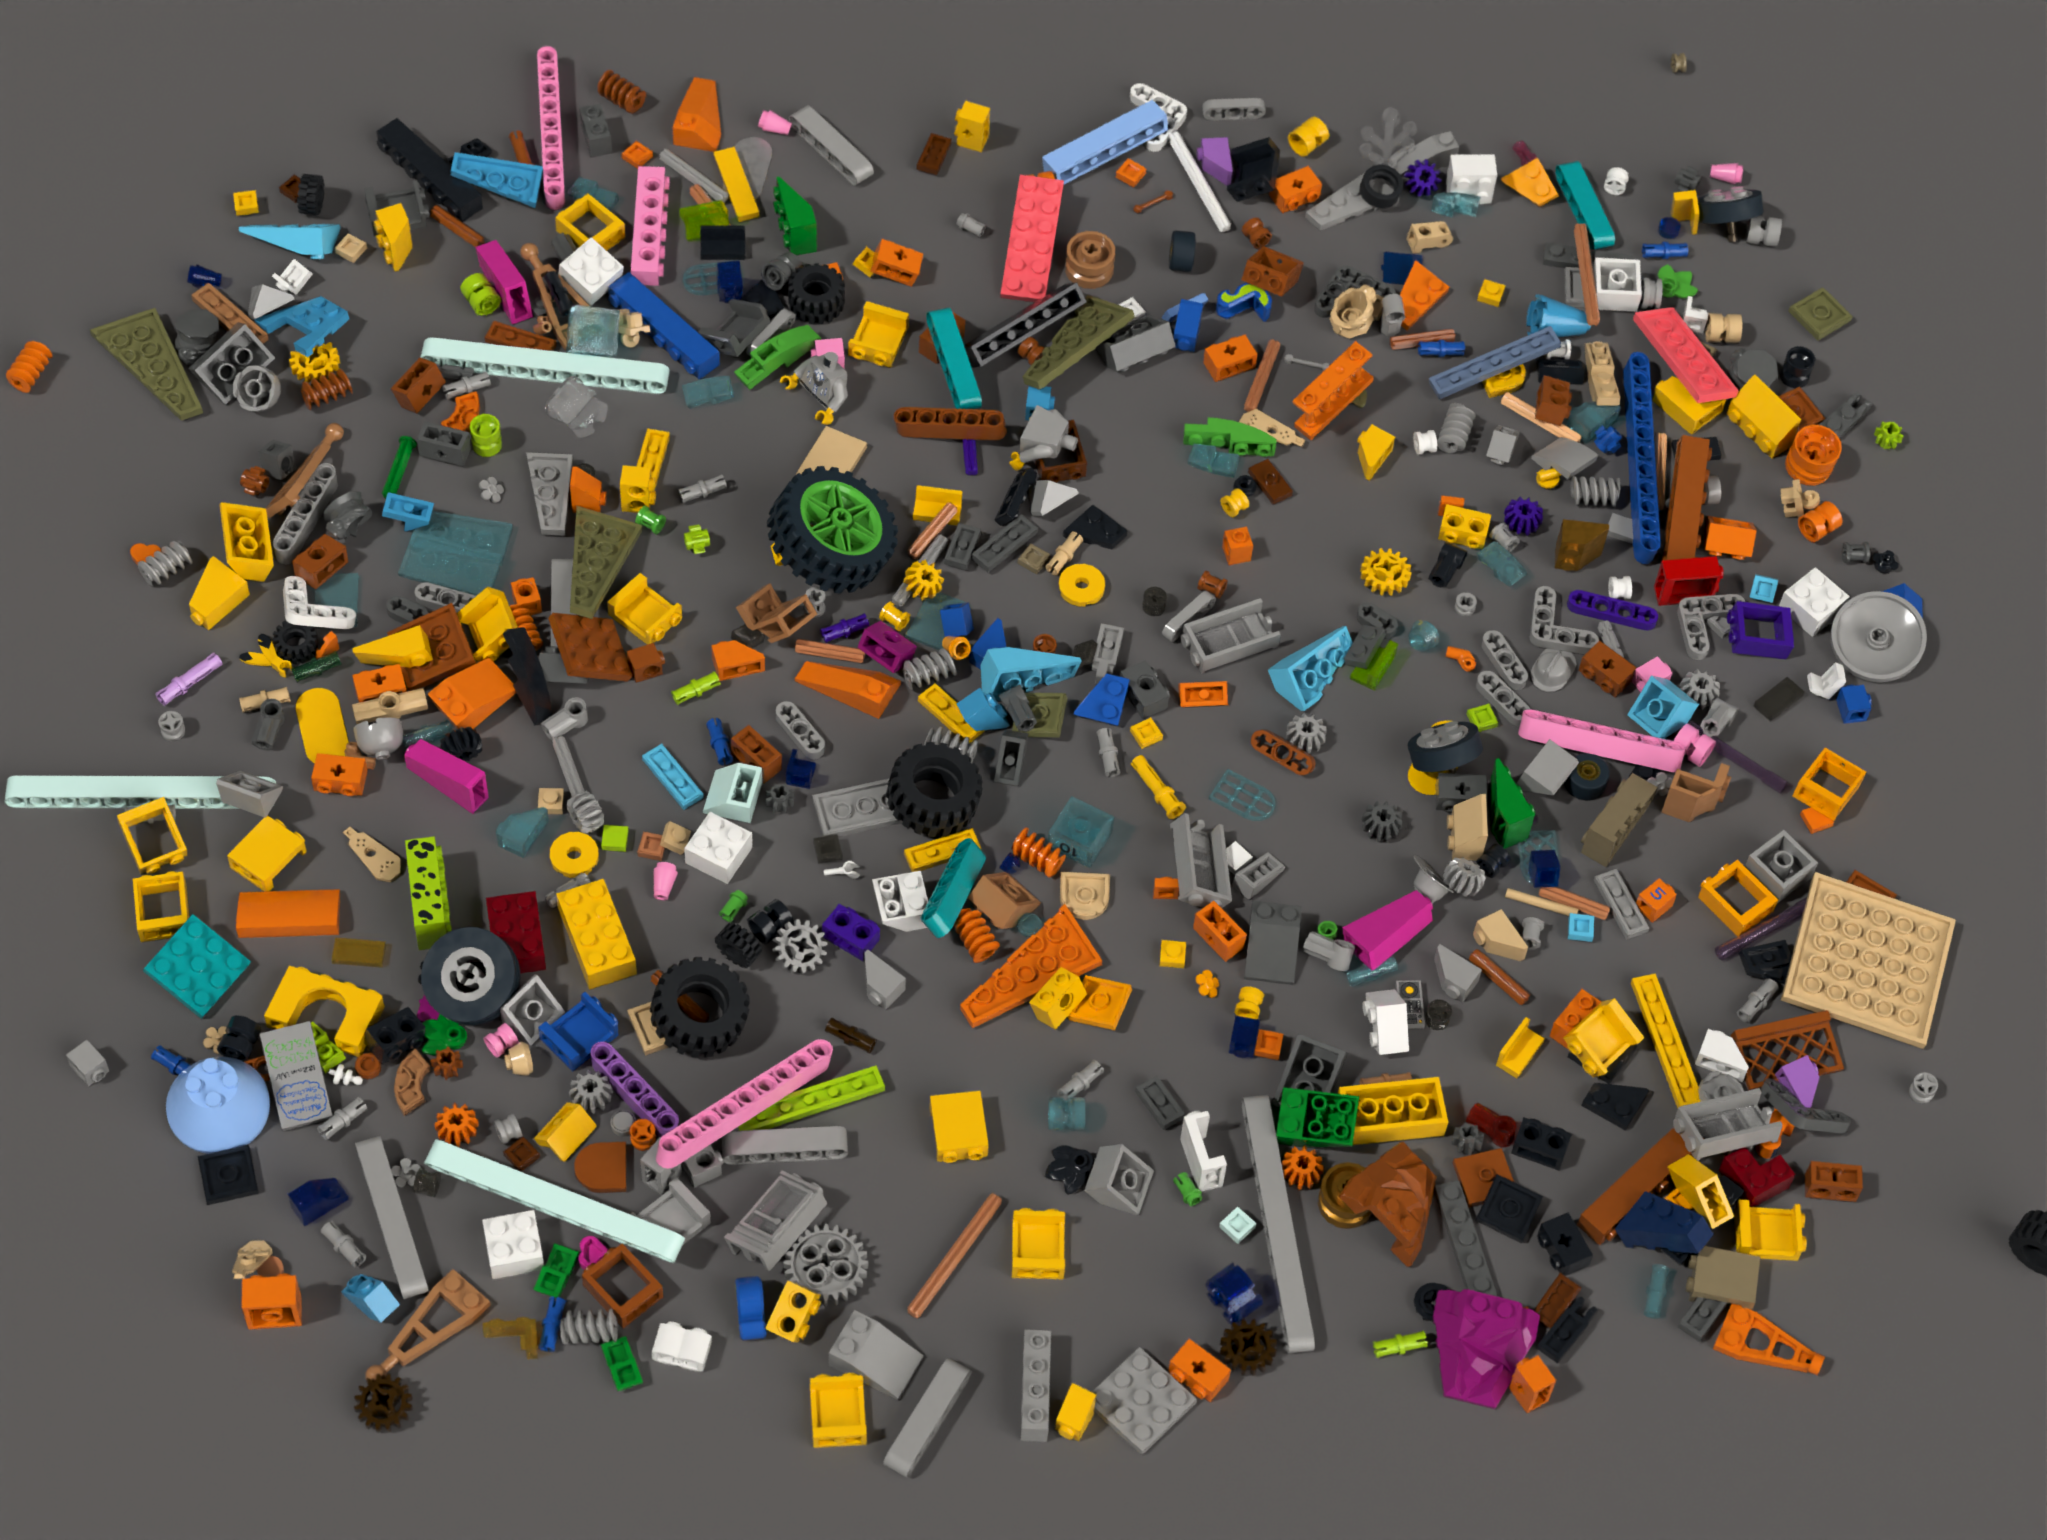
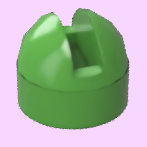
[1318,921,1338,940]

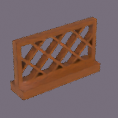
[1730,1010,1844,1091]

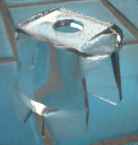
[545,376,608,438]

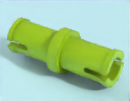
[671,671,721,705]
[1372,1330,1428,1358]

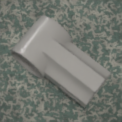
[1380,294,1405,337]
[541,697,588,740]
[1700,698,1738,737]
[1303,931,1355,971]

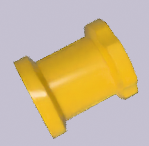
[879,601,910,632]

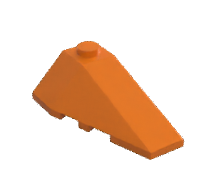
[673,77,721,152]
[795,661,901,719]

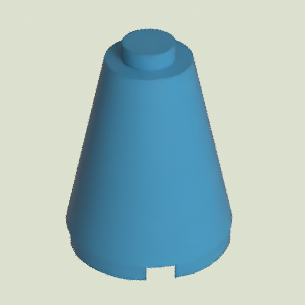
[1526,294,1591,337]

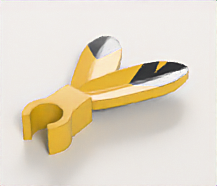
[239,634,293,677]

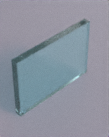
[314,573,360,628]
[906,592,966,650]

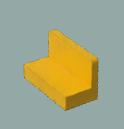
[1671,190,1699,234]
[913,485,963,526]
[1496,1017,1545,1079]
[534,1102,597,1161]

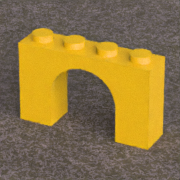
[264,965,385,1057]

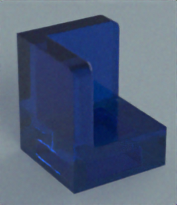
[786,749,816,789]

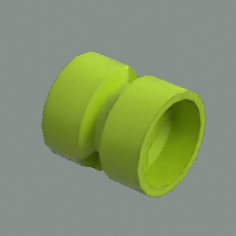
[460,273,501,316]
[470,414,502,457]

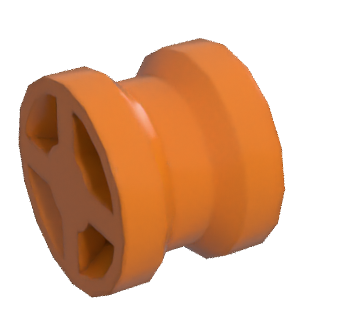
[630,1119,656,1151]

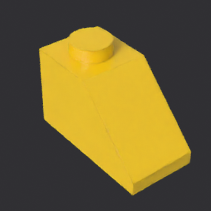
[1357,425,1395,481]
[1055,1383,1096,1441]

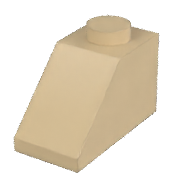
[1473,909,1528,961]

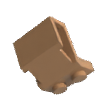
[736,583,817,643]
[1661,763,1731,822]

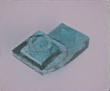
[567,177,620,211]
[1431,192,1481,217]
[682,376,735,408]
[1188,444,1240,478]
[1477,541,1527,587]

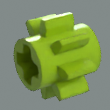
[1874,421,1904,449]
[683,524,710,554]

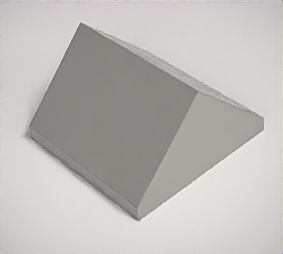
[1517,739,1579,795]
[216,771,283,818]
[500,974,565,1046]

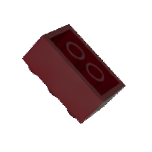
[486,891,546,974]

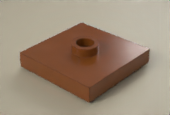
[1452,1148,1514,1208]

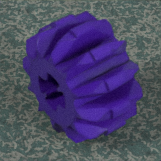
[1404,159,1441,197]
[1504,496,1543,536]

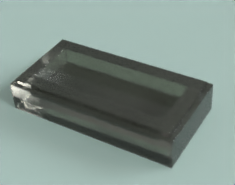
[1753,677,1804,722]

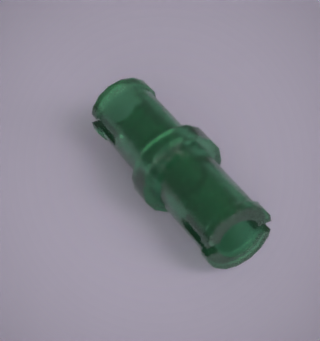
[291,651,342,683]

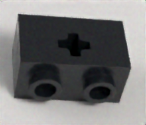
[1537,1212,1593,1276]

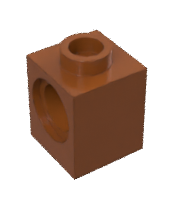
[627,643,665,683]

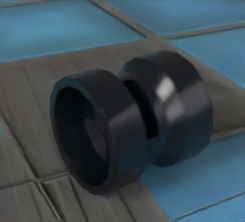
[1476,844,1511,878]

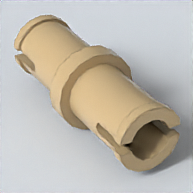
[1045,532,1083,575]
[239,687,291,713]

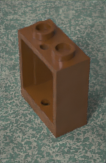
[1034,419,1087,483]

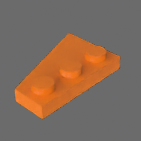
[1400,260,1449,331]

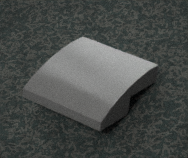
[1531,437,1598,479]

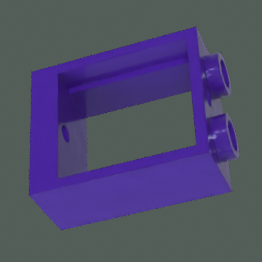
[1727,601,1794,659]

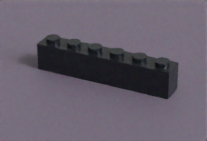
[376,118,483,222]
[964,282,1087,368]

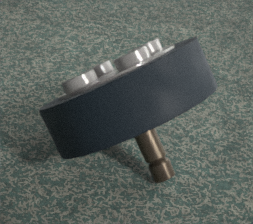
[1697,186,1764,242]
[1407,721,1483,774]

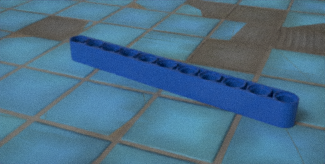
[1623,352,1661,564]

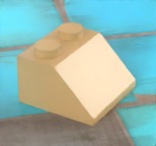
[1447,794,1488,861]

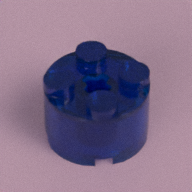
[1205,1262,1263,1325]

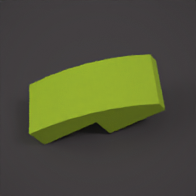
[311,1021,346,1073]

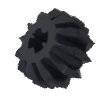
[440,727,482,761]

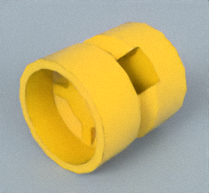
[1288,117,1329,157]

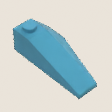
[239,224,340,259]
[1268,626,1353,711]
[980,647,1082,701]

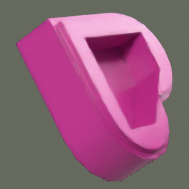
[579,1236,608,1270]

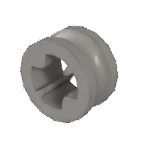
[1455,592,1477,616]

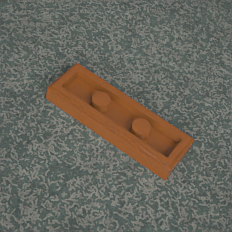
[485,321,557,351]

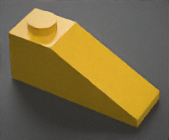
[352,625,433,668]

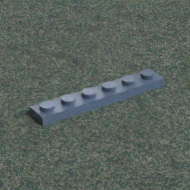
[1429,326,1561,400]

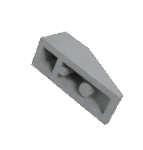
[1388,131,1459,178]

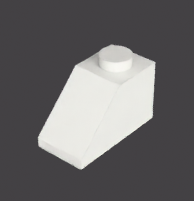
[1695,1029,1748,1082]

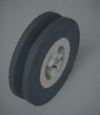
[421,927,521,1025]

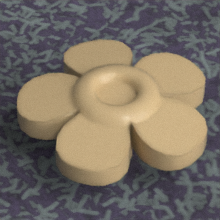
[203,1026,226,1054]

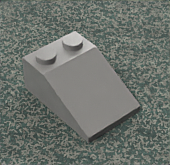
[829,1310,923,1400]

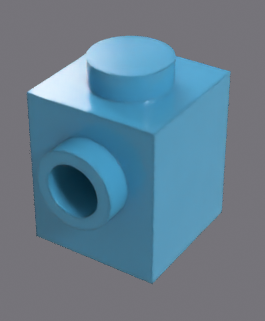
[1025,386,1055,421]

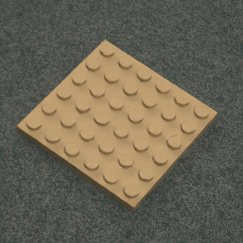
[1781,872,1956,1049]

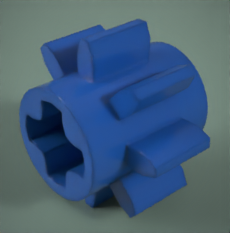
[1594,425,1622,454]

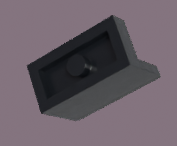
[700,225,745,260]

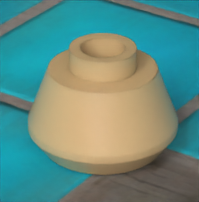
[504,1042,533,1076]

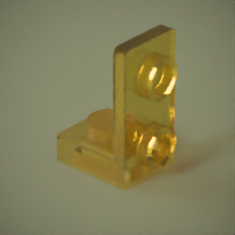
[483,1317,538,1360]

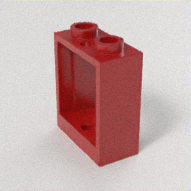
[1654,556,1724,606]

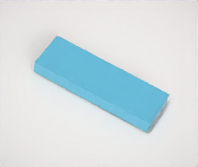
[642,744,704,810]

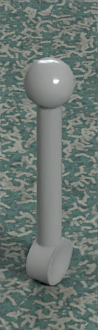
[1284,354,1330,371]

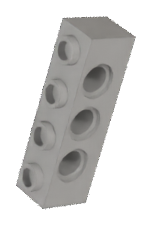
[1020,1330,1051,1442]

